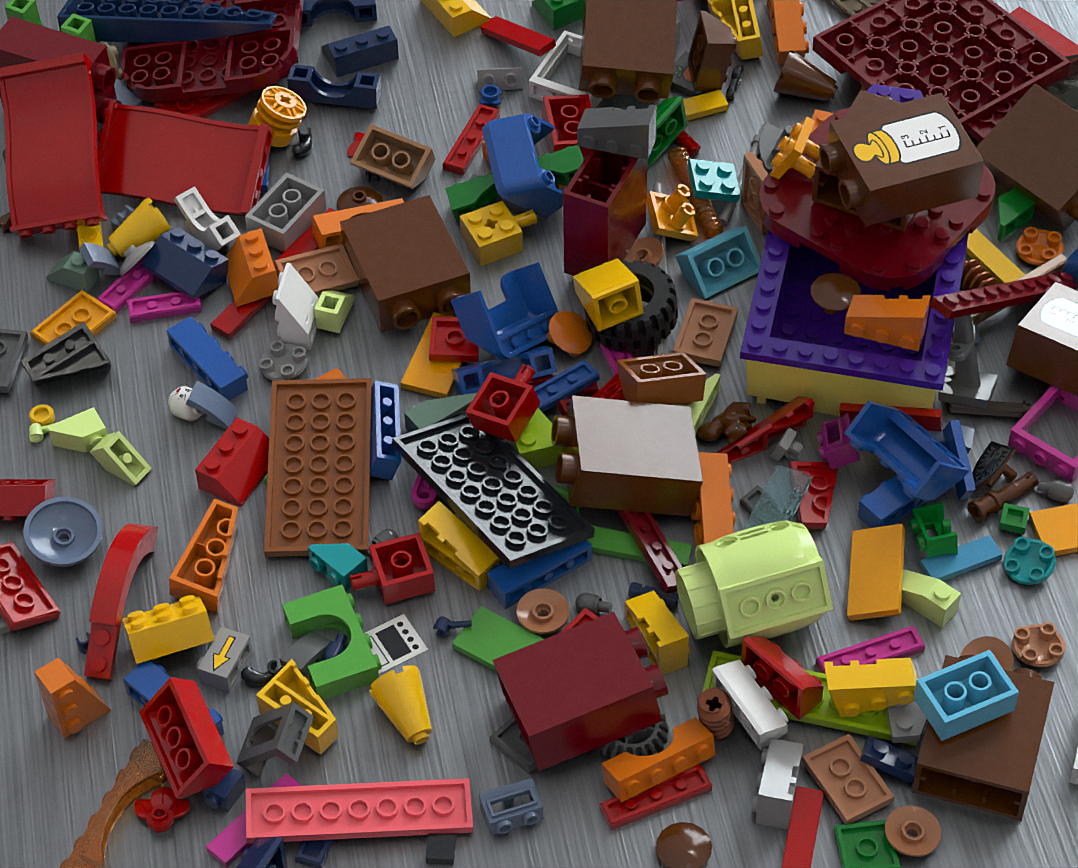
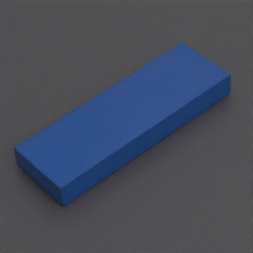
[534,359,600,413]
[943,420,976,501]

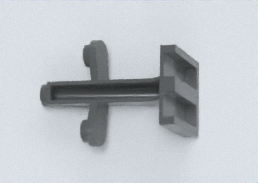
[938,315,998,409]

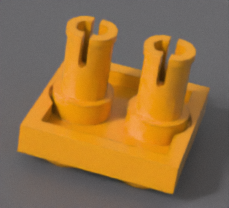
[770,117,820,180]
[647,184,699,242]

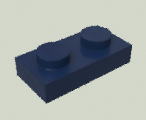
[859,735,919,783]

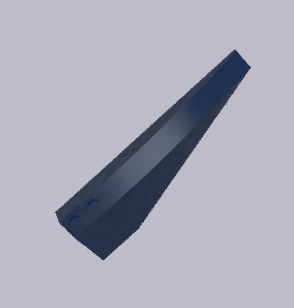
[57,0,277,43]

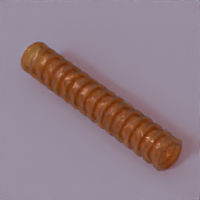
[668,147,723,239]

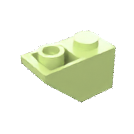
[314,290,355,333]

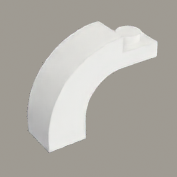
[174,186,241,251]

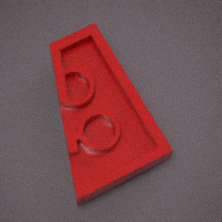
[788,461,839,529]

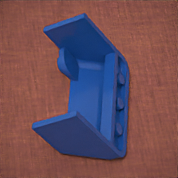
[482,113,564,219]

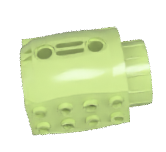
[675,520,833,648]

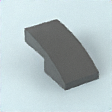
[279,632,331,675]

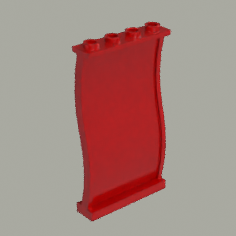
[0,53,108,238]
[97,101,274,218]

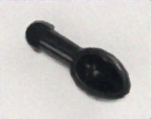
[726,64,744,100]

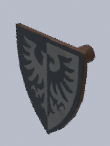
[972,441,1017,491]

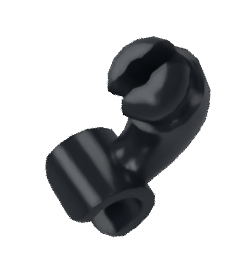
[292,127,313,158]
[241,660,283,686]

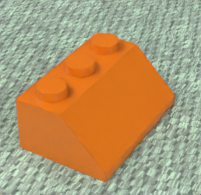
[225,228,279,307]

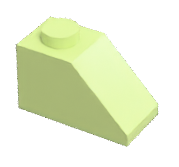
[48,407,107,453]
[90,431,152,486]

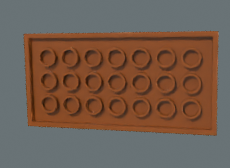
[264,378,372,557]

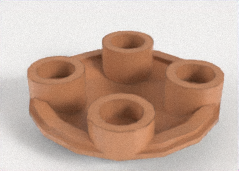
[1012,622,1066,667]

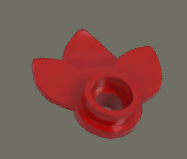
[134,787,190,833]

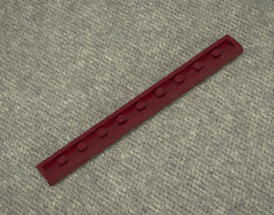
[929,272,1078,319]
[557,398,682,594]

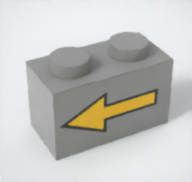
[196,627,253,693]

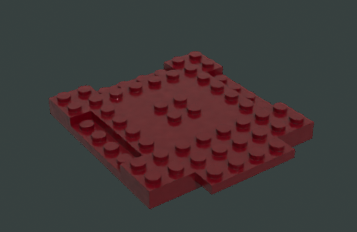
[812,0,1071,143]

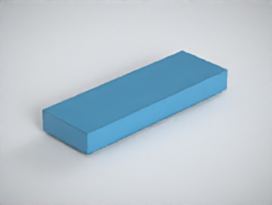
[920,535,1003,581]

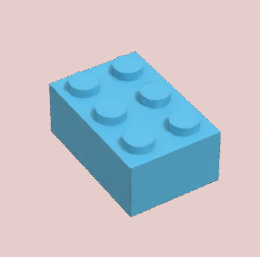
[914,650,1019,741]

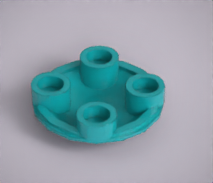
[1003,536,1056,585]

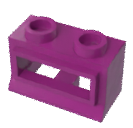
[817,413,860,470]

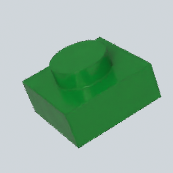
[999,503,1030,534]

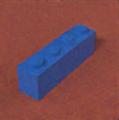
[166,316,248,401]
[370,381,401,480]
[858,476,928,528]
[487,540,592,609]
[123,660,224,737]

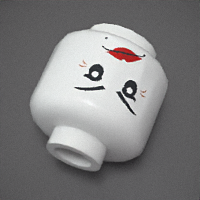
[168,386,204,422]

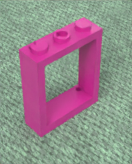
[1008,385,1078,483]

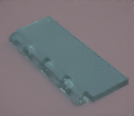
[743,465,812,530]

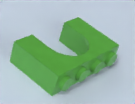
[5,0,96,42]
[282,584,382,700]

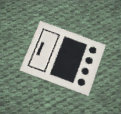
[364,614,428,674]

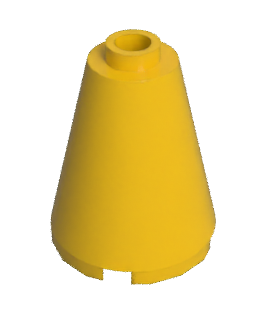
[107,197,171,258]
[369,665,432,745]

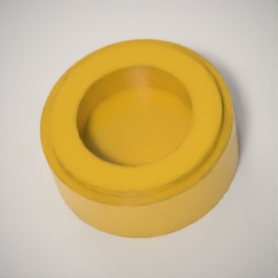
[29,404,55,426]

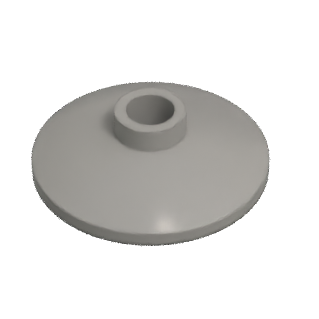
[119,241,155,276]

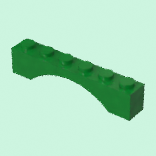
[445,145,584,223]

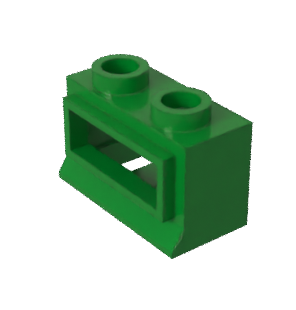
[909,503,958,558]

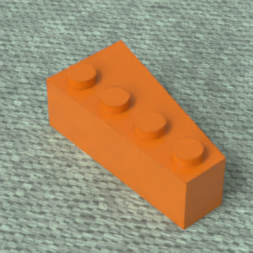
[766,0,809,64]
[690,452,736,546]
[169,498,238,614]

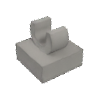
[769,427,803,462]

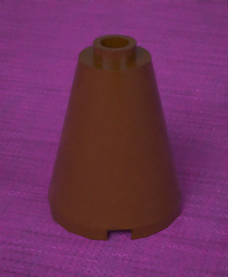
[773,50,839,102]

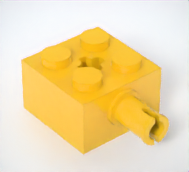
[460,201,537,266]

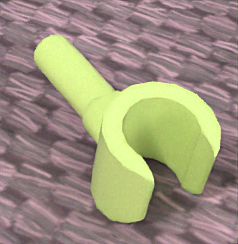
[29,423,55,443]

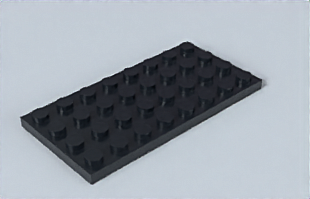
[392,414,595,568]

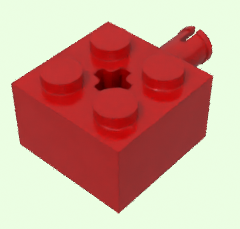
[466,364,540,443]
[349,532,435,605]

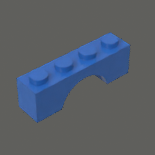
[452,346,557,395]

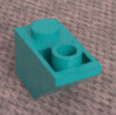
[308,543,368,592]

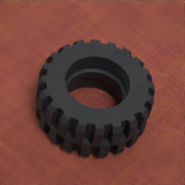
[584,260,678,352]

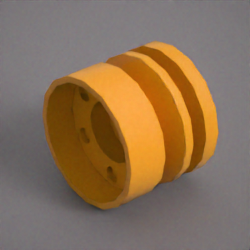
[248,86,307,147]

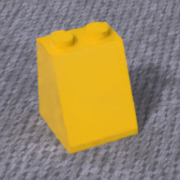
[573,258,644,332]

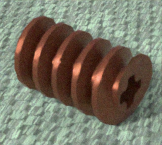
[960,259,997,291]
[697,688,735,740]

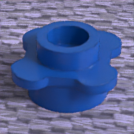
[479,85,502,105]

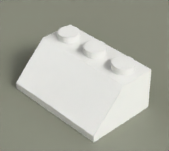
[712,660,789,751]

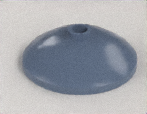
[24,497,103,567]

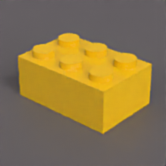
[122,595,215,664]

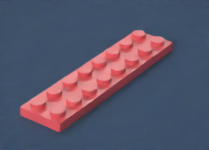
[246,778,473,844]

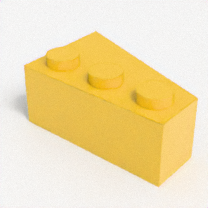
[707,0,763,60]
[625,591,690,675]
[824,658,918,717]

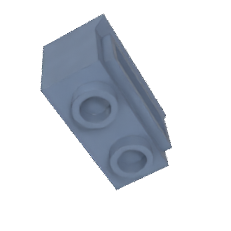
[479,777,544,835]

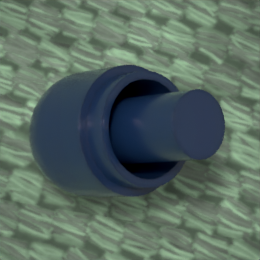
[322,633,348,661]

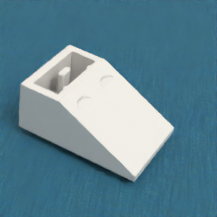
[273,263,319,351]

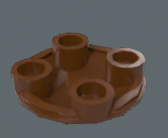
[811,273,861,315]
[656,822,712,868]

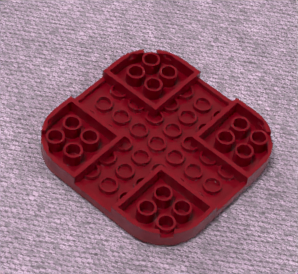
[120,0,304,103]
[758,108,995,291]

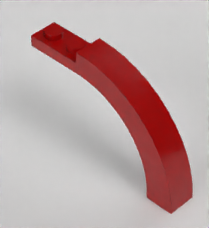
[84,523,158,679]

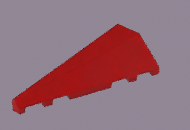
[716,396,814,464]

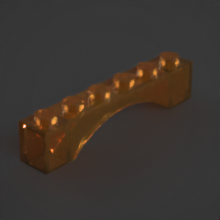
[60,739,167,868]

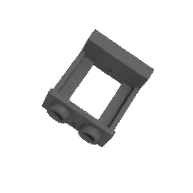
[236,702,314,777]

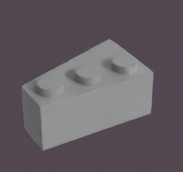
[751,738,804,829]

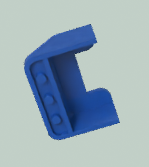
[450,262,559,360]
[844,401,969,502]

